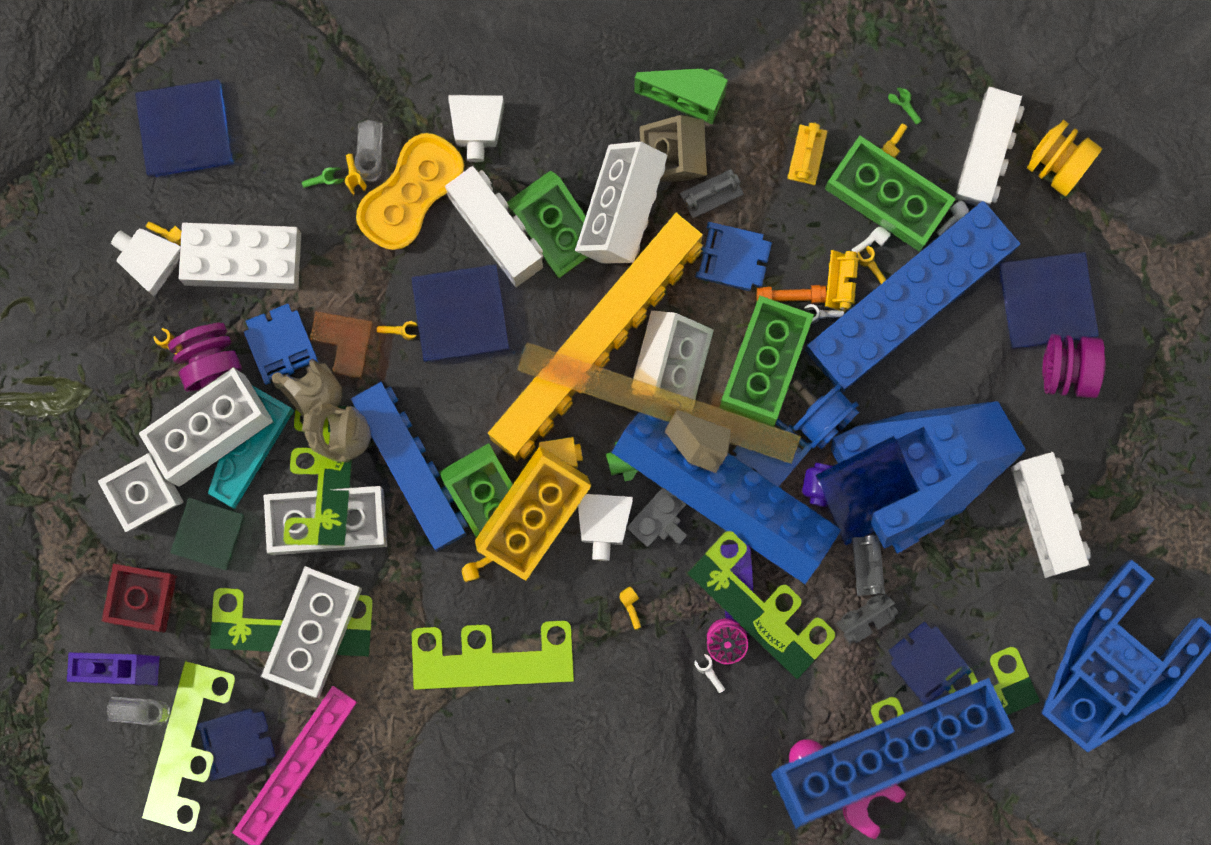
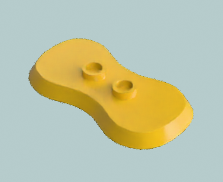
[356,133,464,250]

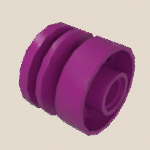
[168,323,242,392]
[1042,334,1106,399]

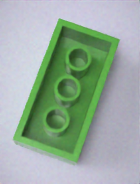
[825,136,956,252]
[719,295,814,429]

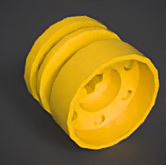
[1027,119,1103,197]

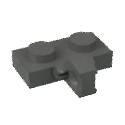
[626,488,687,548]

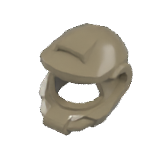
[272,358,342,417]
[302,403,371,462]

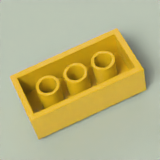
[475,446,591,581]

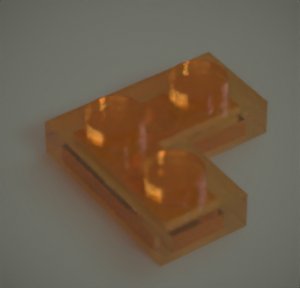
[310,311,373,379]

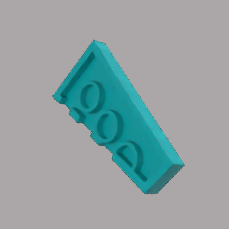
[208,386,294,509]

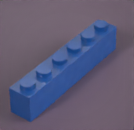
[351,382,468,552]

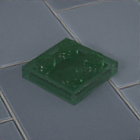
[170,498,245,571]

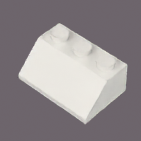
[629,311,713,412]

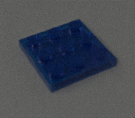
[135,79,233,177]
[999,252,1099,349]
[411,264,509,363]
[815,436,917,545]

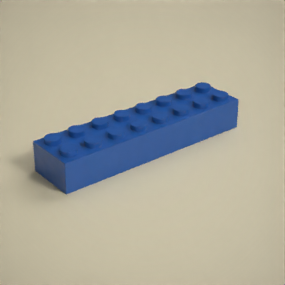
[804,201,1020,393]
[611,400,841,584]
[771,678,1015,829]

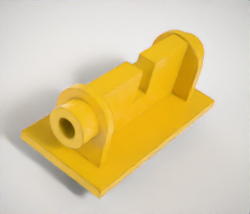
[787,123,827,185]
[825,250,859,312]

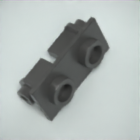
[680,169,744,219]
[852,535,885,596]
[836,594,899,644]

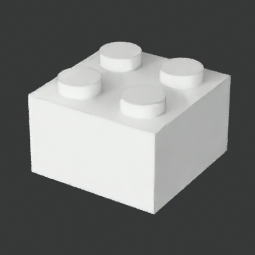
[98,453,184,532]

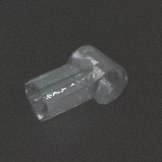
[354,121,383,182]
[107,696,170,726]

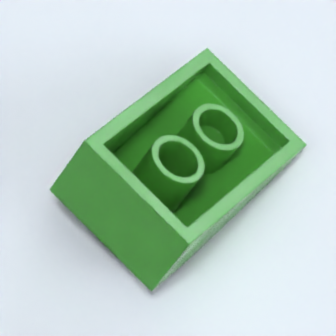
[634,69,728,124]
[507,171,587,278]
[439,443,513,538]

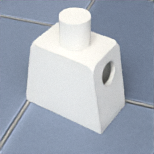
[449,95,504,162]
[111,228,181,297]
[578,494,633,561]

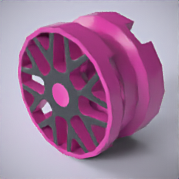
[707,618,748,664]

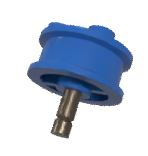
[790,379,859,449]

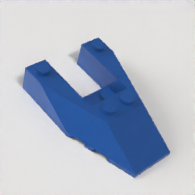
[831,401,1026,549]
[1041,560,1211,752]

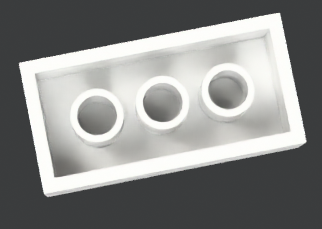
[575,142,668,263]
[445,166,544,287]
[179,223,301,290]
[139,368,273,487]
[1011,452,1091,578]
[264,486,387,555]
[261,567,362,698]

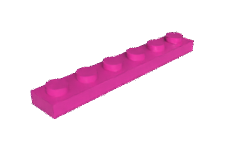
[232,686,358,845]

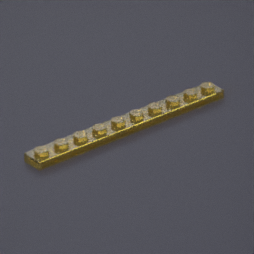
[517,342,801,464]

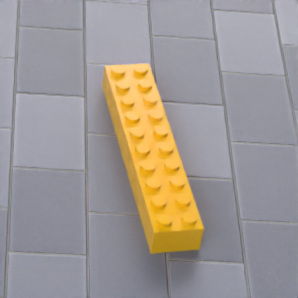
[488,213,703,462]

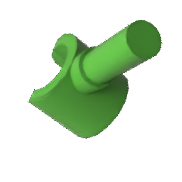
[888,87,922,124]
[302,167,344,188]

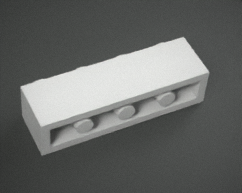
[954,87,1024,206]

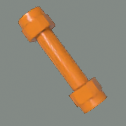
[757,285,826,304]

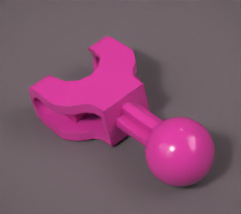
[789,739,906,839]

